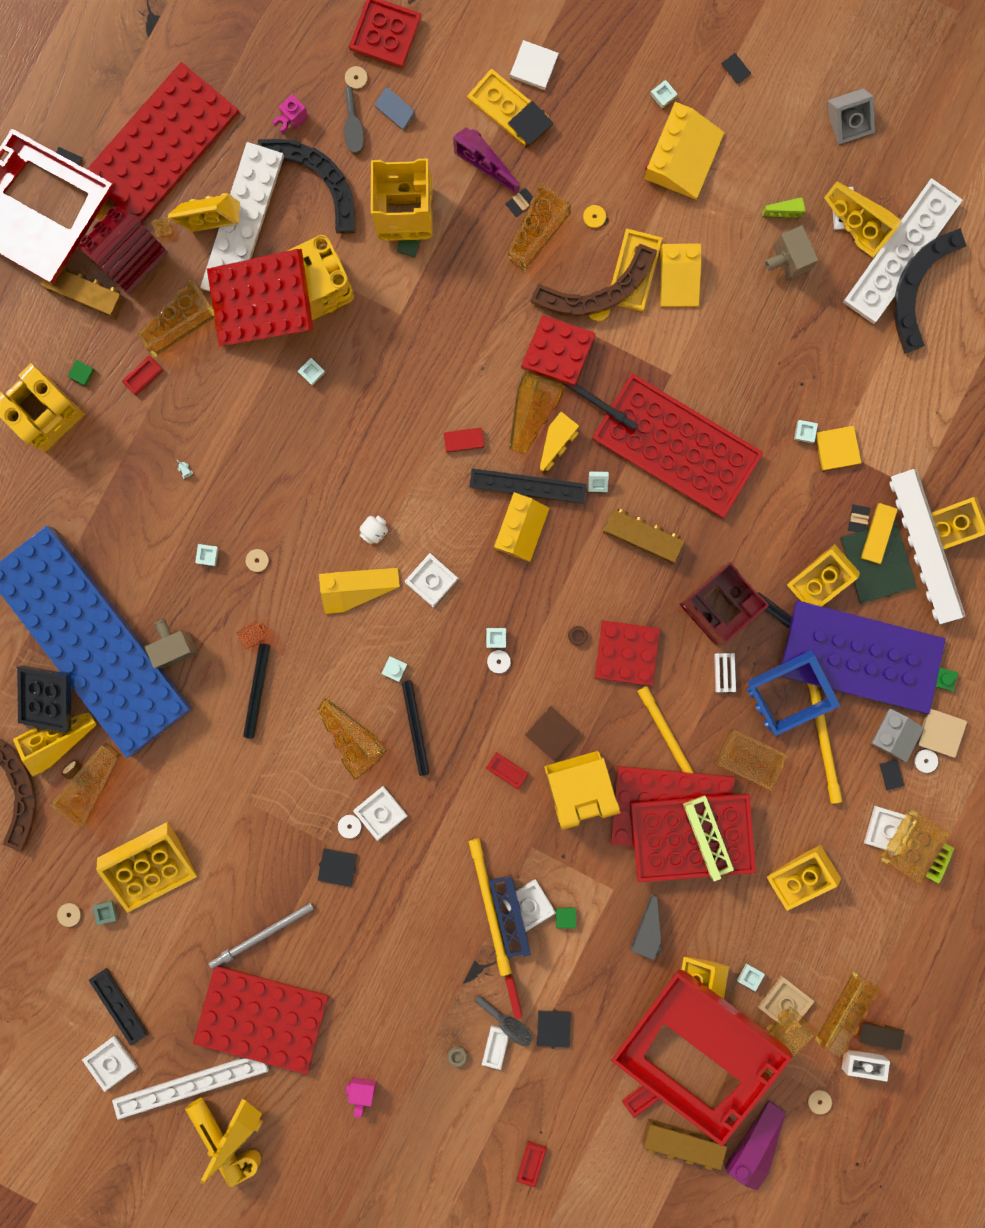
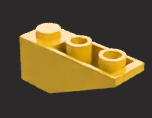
[539,412,579,473]

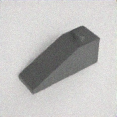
[630,893,662,960]

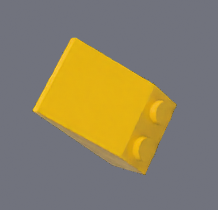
[660,244,701,307]
[932,497,985,549]
[787,544,860,607]
[766,845,841,911]

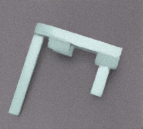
[177,460,193,479]

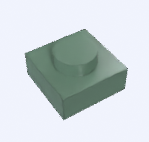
[92,900,118,925]

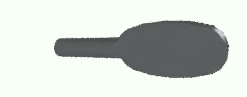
[344,87,364,154]
[475,995,532,1046]

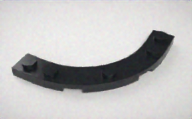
[258,139,355,234]
[894,228,966,354]

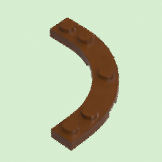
[530,244,657,316]
[0,739,36,852]

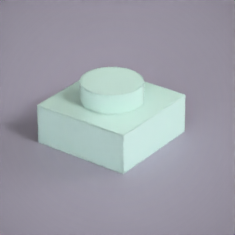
[650,80,678,109]
[298,358,326,386]
[794,420,818,444]
[588,472,609,492]
[195,544,219,566]
[486,628,506,648]
[382,656,408,682]
[737,963,765,992]

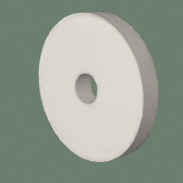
[487,650,510,673]
[914,749,938,773]
[338,815,361,838]

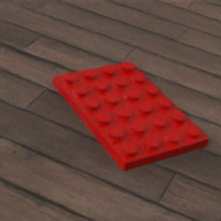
[207,249,314,346]
[610,766,735,846]
[631,794,756,882]
[193,966,329,1075]

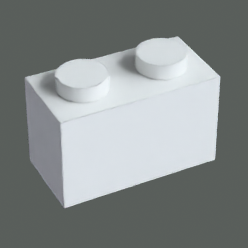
[841,1049,890,1081]

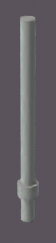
[209,903,315,969]

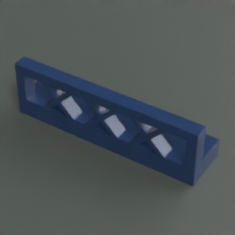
[489,874,531,958]

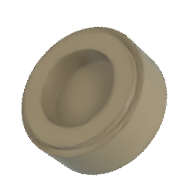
[448,1045,467,1067]

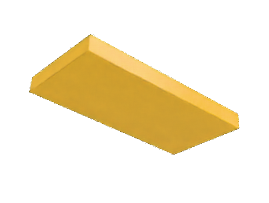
[467,68,549,147]
[611,228,663,312]

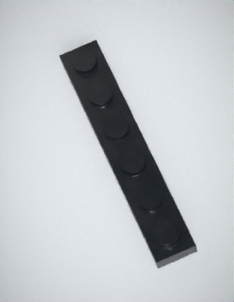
[469,468,586,504]

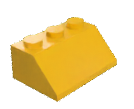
[168,193,240,232]
[494,493,550,562]
[682,957,729,999]

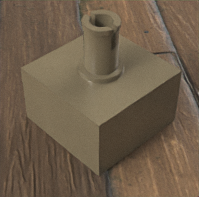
[765,225,818,281]
[145,619,198,669]

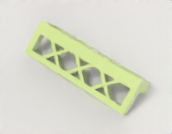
[683,796,734,881]

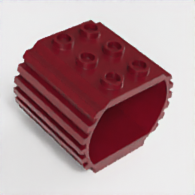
[78,205,168,294]

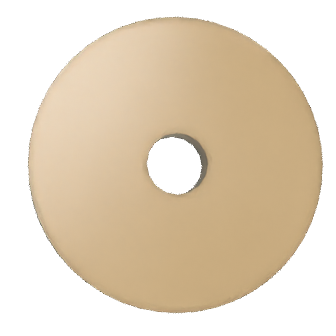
[345,66,368,90]
[245,549,269,572]
[57,903,82,927]
[808,1089,832,1114]

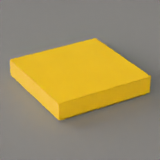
[815,426,861,471]

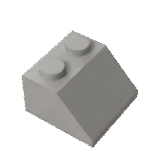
[828,88,875,144]
[870,709,924,763]

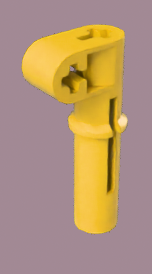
[185,1098,262,1187]

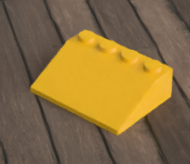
[644,102,725,200]
[96,822,197,913]

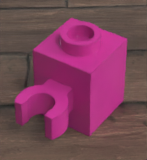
[273,94,309,134]
[345,1077,376,1118]

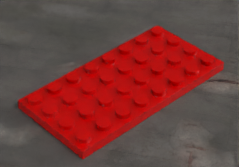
[86,62,240,224]
[592,373,764,519]

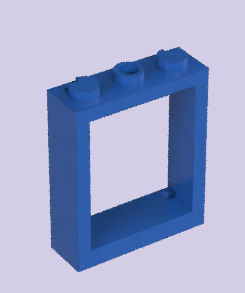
[747,650,840,736]

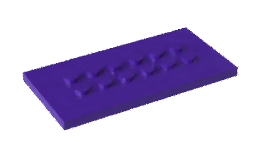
[779,601,946,714]

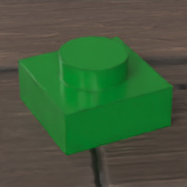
[935,668,958,691]

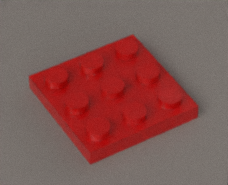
[349,0,422,69]
[521,315,596,387]
[594,620,660,686]

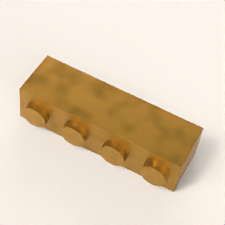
[41,267,125,320]
[602,508,684,564]
[642,1118,727,1170]

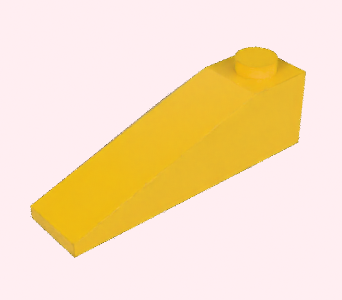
[824,181,901,258]
[319,568,400,614]
[13,712,96,777]
[200,1099,263,1185]

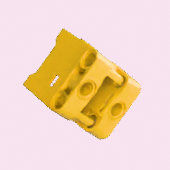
[371,158,433,241]
[288,235,354,320]
[0,363,85,452]
[544,751,620,830]

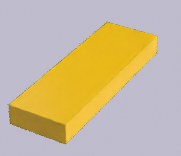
[860,503,898,564]

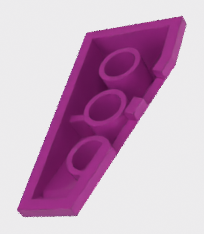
[453,127,519,194]
[724,1100,785,1190]

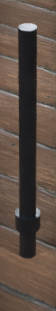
[560,382,638,431]

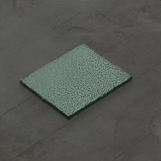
[840,521,916,604]

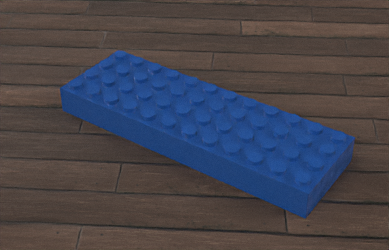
[0,525,193,758]

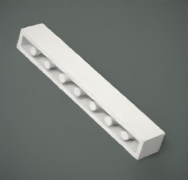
[890,469,966,624]

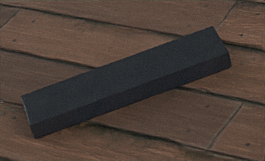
[89,968,149,1046]

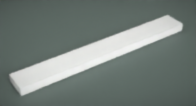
[112,1058,269,1120]

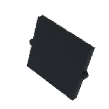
[508,101,553,146]
[318,848,357,887]
[537,1009,571,1049]

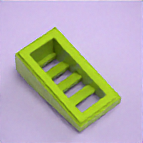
[762,197,806,218]
[918,839,954,884]

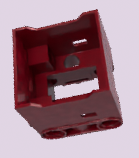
[680,562,769,646]

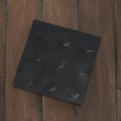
[17,665,71,733]

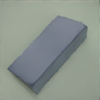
[375,87,416,130]

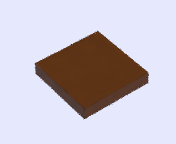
[525,706,579,761]

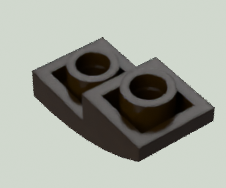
[859,1021,905,1050]

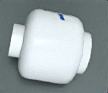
[360,515,388,545]

